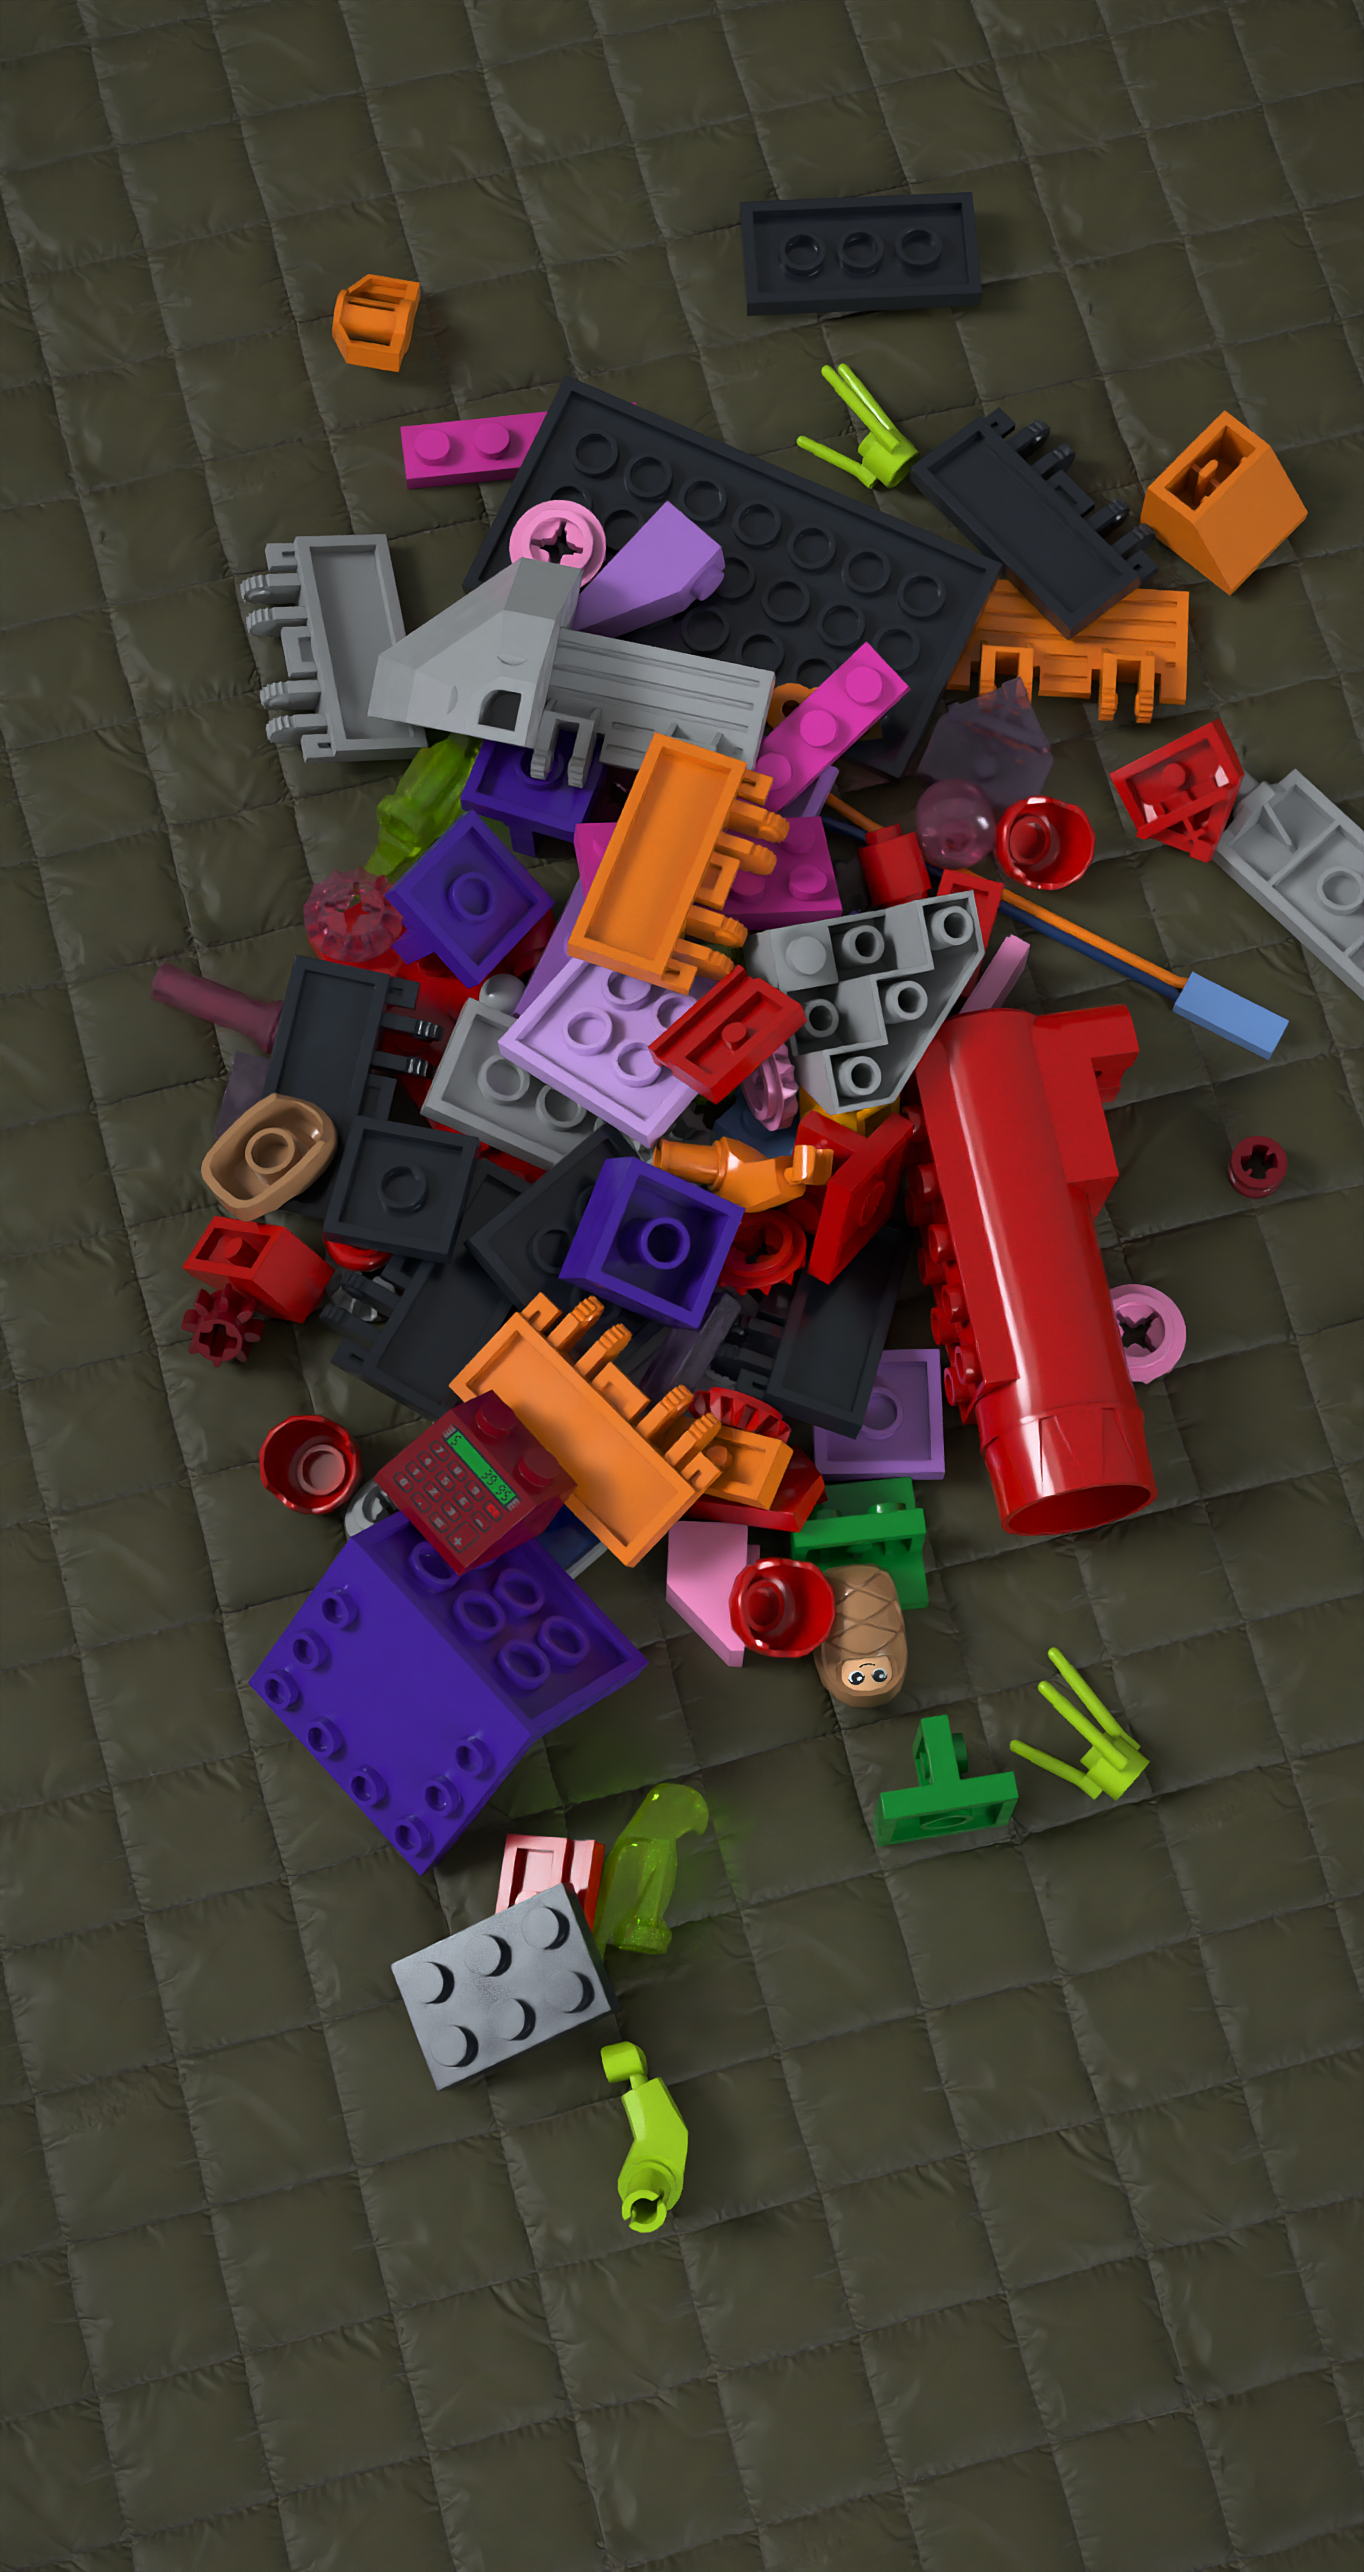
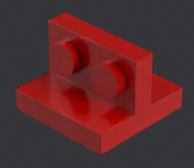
[779,1110,915,1284]

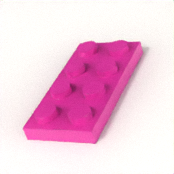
[573,816,843,930]

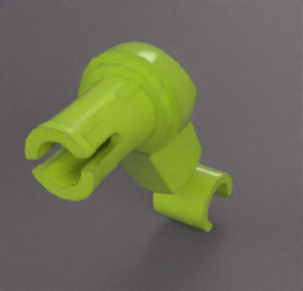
[601,2041,689,2233]

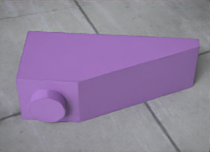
[572,500,725,638]

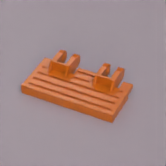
[946,579,1189,724]
[567,732,790,996]
[448,1292,723,1568]

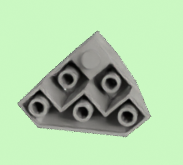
[367,557,584,749]
[742,890,985,1115]

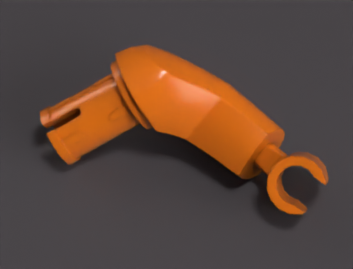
[652,1136,834,1213]

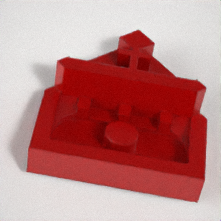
[1109,717,1245,863]
[683,1444,828,1533]

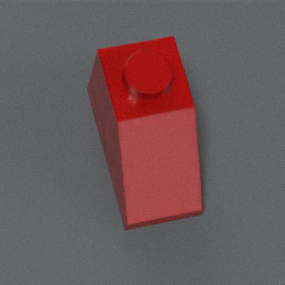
[182,1216,336,1323]

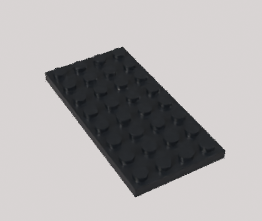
[462,375,1003,785]

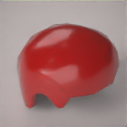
[995,795,1096,891]
[259,1415,364,1515]
[728,1557,836,1658]

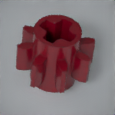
[181,1283,265,1368]

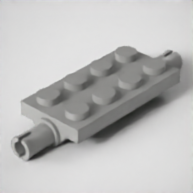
[1212,768,1364,1001]

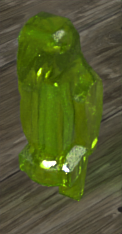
[348,732,484,902]
[592,1783,709,1961]

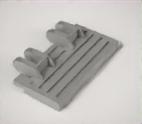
[240,534,428,764]
[509,627,776,788]

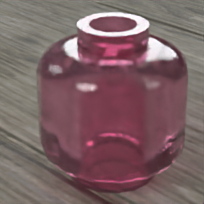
[914,778,997,870]

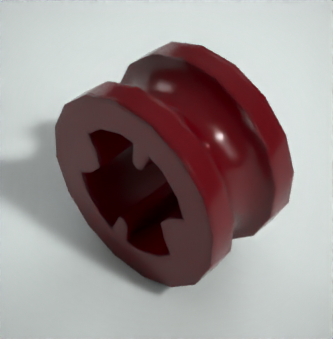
[1227,1135,1288,1199]

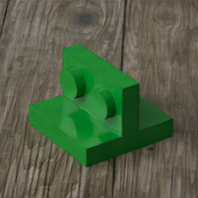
[786,1476,929,1610]
[872,1714,1019,1847]

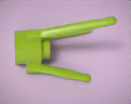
[797,363,921,489]
[1009,1647,1150,1801]

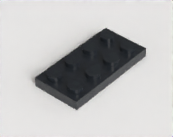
[739,192,982,316]

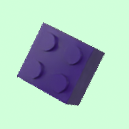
[558,1157,745,1329]

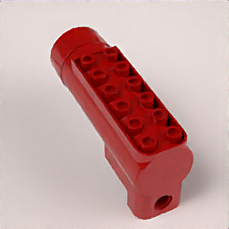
[900,1004,1158,1536]

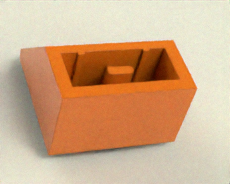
[1139,410,1308,596]

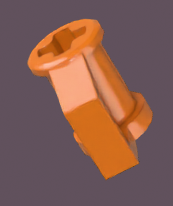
[332,274,420,372]

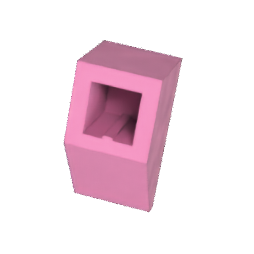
[666,1521,760,1667]

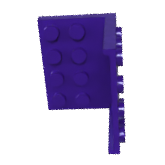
[248,1510,649,1876]

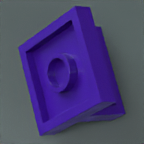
[460,730,609,858]
[384,809,555,989]

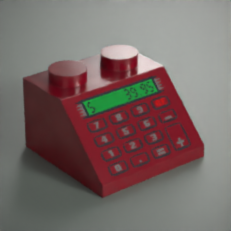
[374,1389,578,1576]

